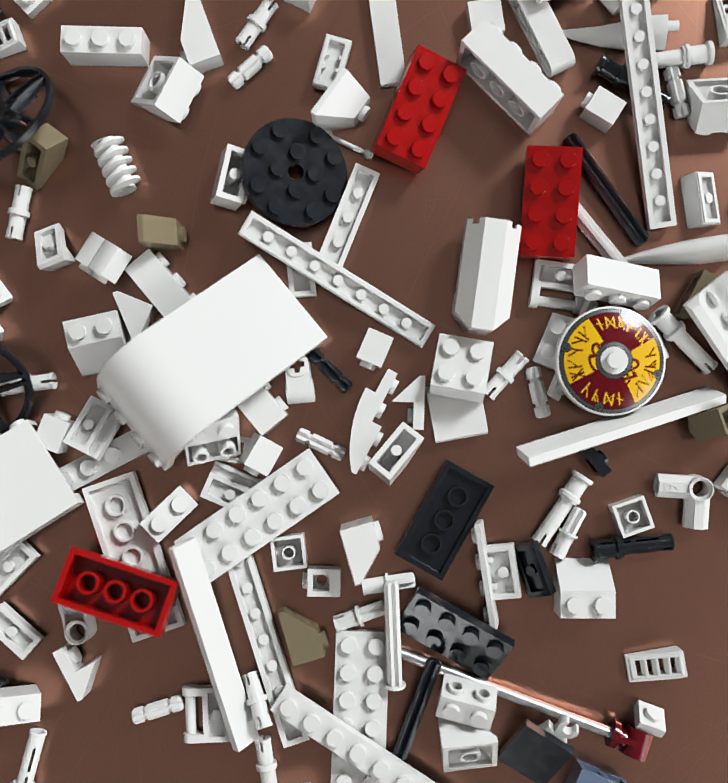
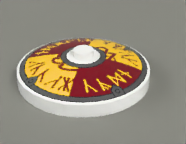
[554,306,666,416]

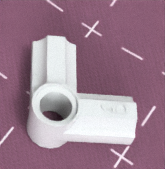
[653,473,714,530]

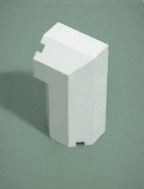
[451,217,522,336]

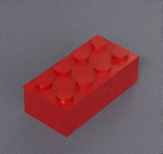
[370,44,467,175]
[517,145,583,262]
[50,547,181,638]

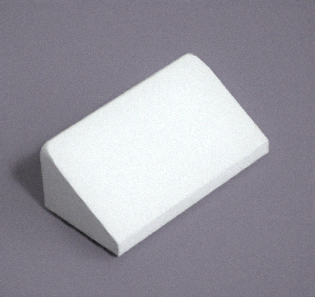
[680,172,721,228]

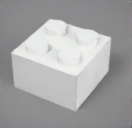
[429,333,494,403]

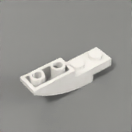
[350,369,399,474]

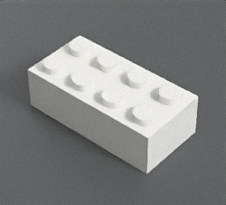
[456,18,564,136]

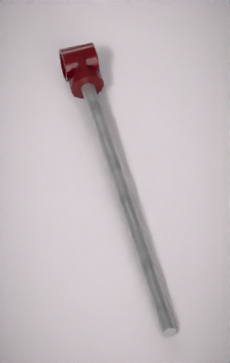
[401,648,654,762]

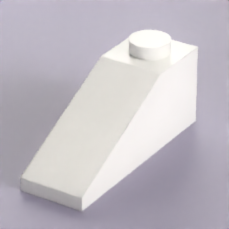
[180,0,224,73]

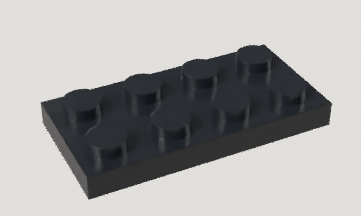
[395,459,495,581]
[400,586,515,680]

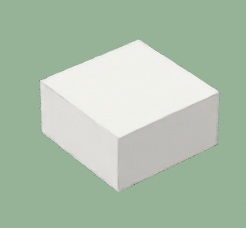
[465,0,505,34]
[607,494,655,538]
[270,532,308,572]

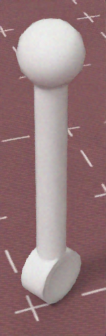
[325,130,374,160]

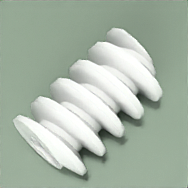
[91,136,141,197]

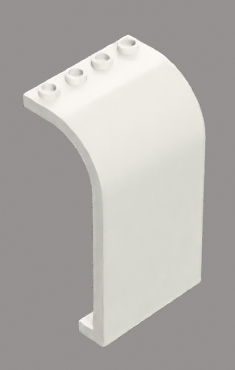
[96,254,327,471]

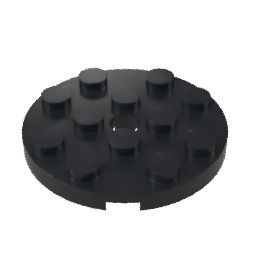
[241,118,347,228]

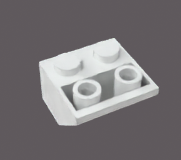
[184,408,241,466]

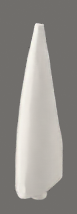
[563,14,680,51]
[624,234,728,265]

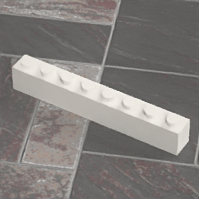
[124,249,289,436]

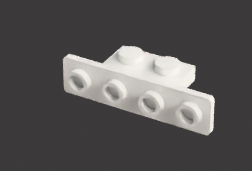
[533,299,599,401]
[471,519,522,630]

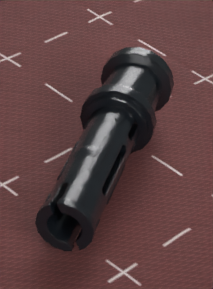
[591,52,672,110]
[588,533,675,562]

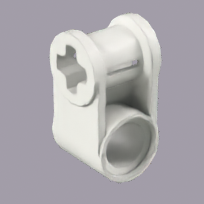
[285,355,315,405]
[58,605,97,645]

